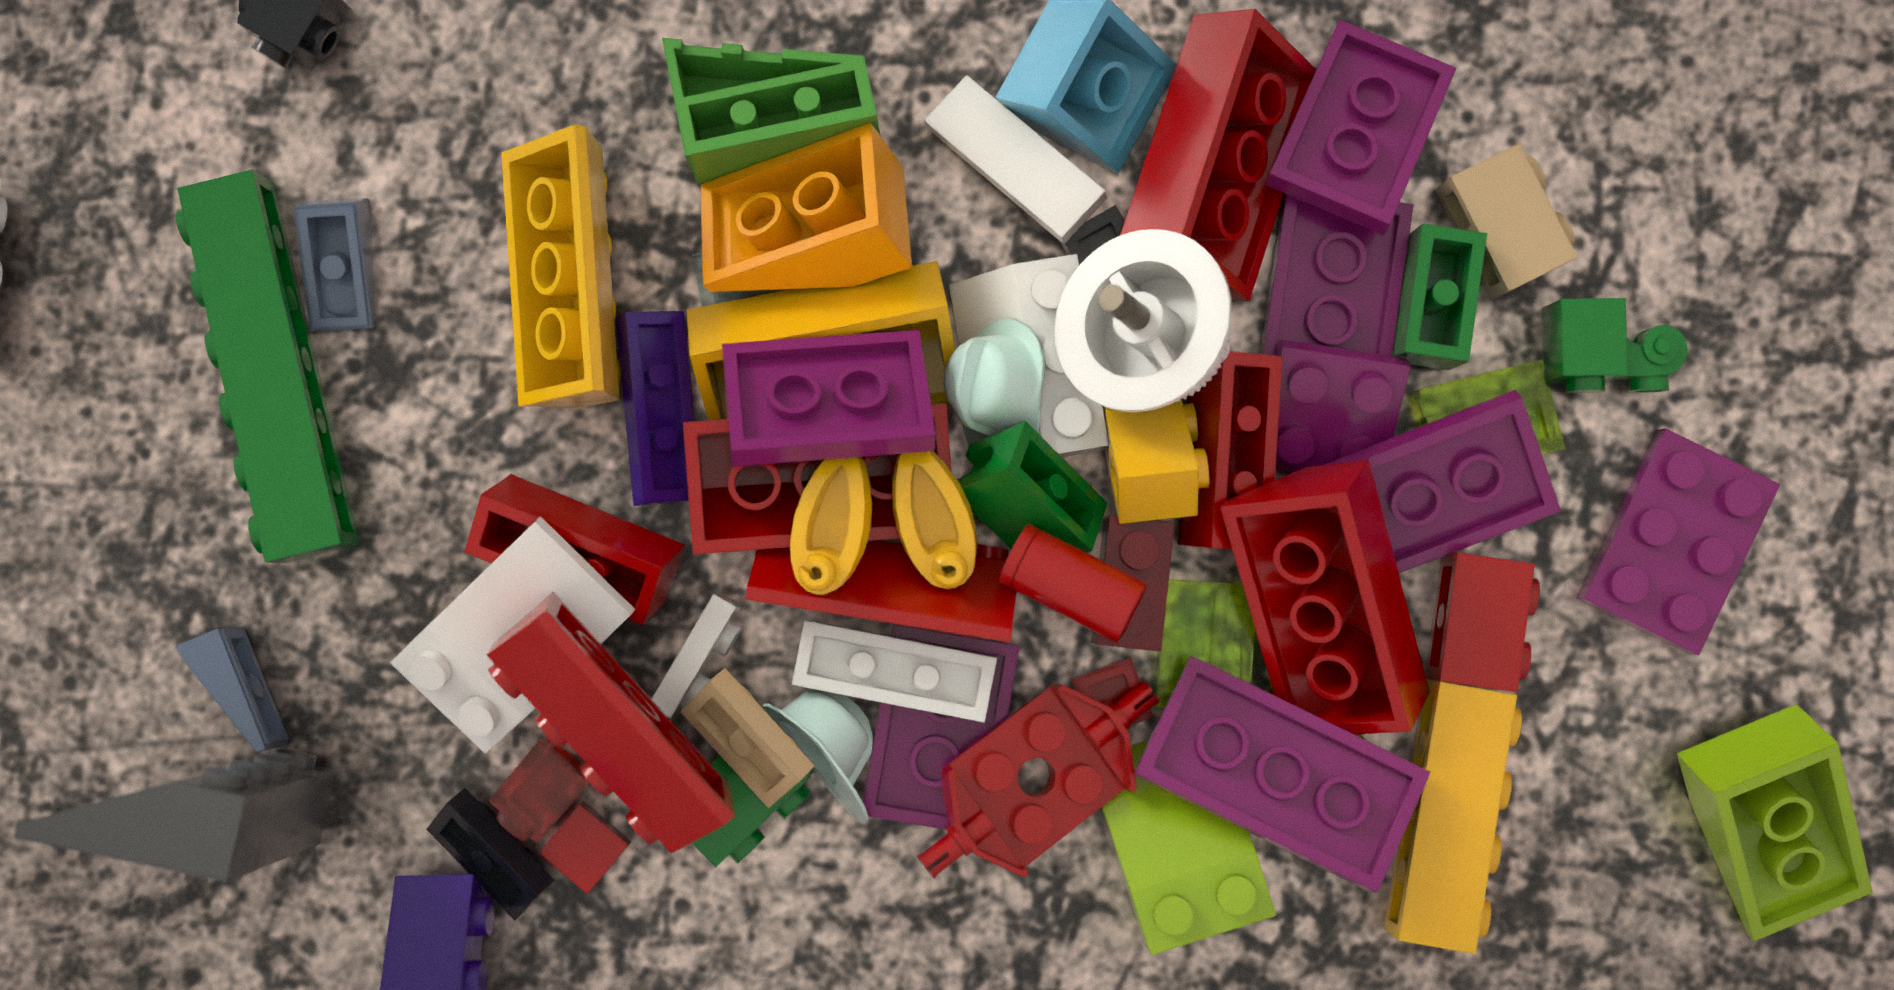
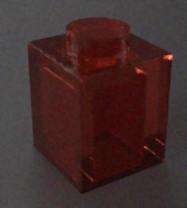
[488,738,592,843]

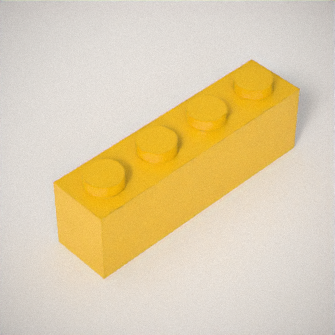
[1384,679,1522,954]

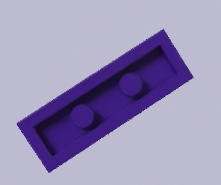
[615,311,695,506]

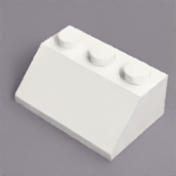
[949,254,1109,457]

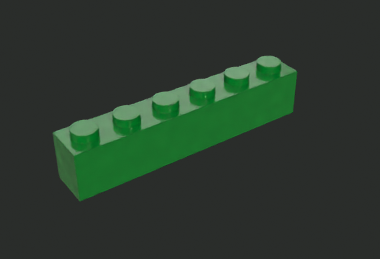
[176,169,360,563]

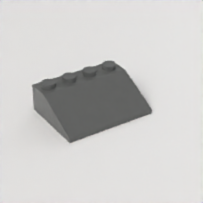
[14,749,336,882]

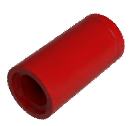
[999,524,1148,644]

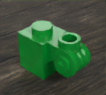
[1542,298,1688,393]

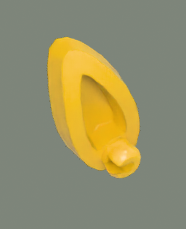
[892,451,977,589]
[790,457,872,595]

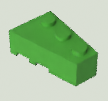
[662,38,880,184]

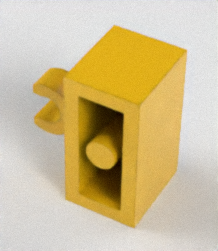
[1103,398,1209,524]

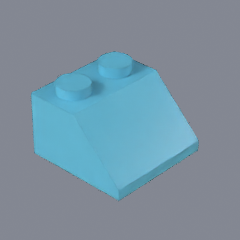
[995,0,1177,174]

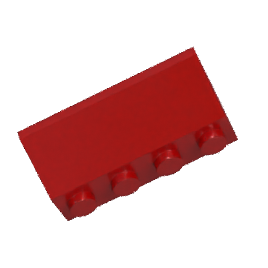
[1120,9,1317,302]
[683,403,952,555]
[1220,459,1430,734]
[745,540,1017,642]
[487,592,735,854]

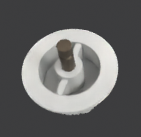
[1054,229,1232,412]

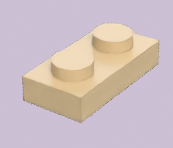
[680,668,815,808]

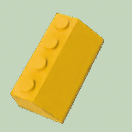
[501,124,621,408]
[687,261,955,420]

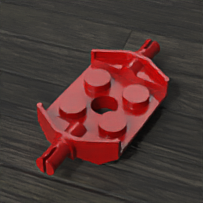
[917,681,1160,879]

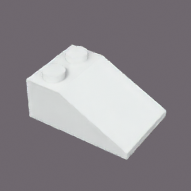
[390,516,635,754]

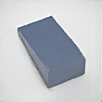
[293,198,375,332]
[176,627,289,752]

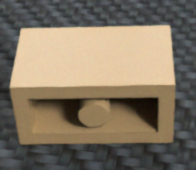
[1435,143,1578,301]

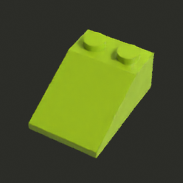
[1677,704,1873,942]
[1101,739,1277,956]

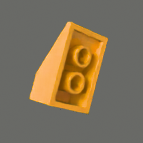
[701,122,912,292]

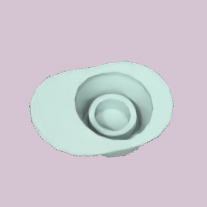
[944,318,1045,445]
[762,689,873,824]

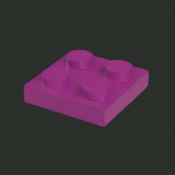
[1276,339,1411,472]

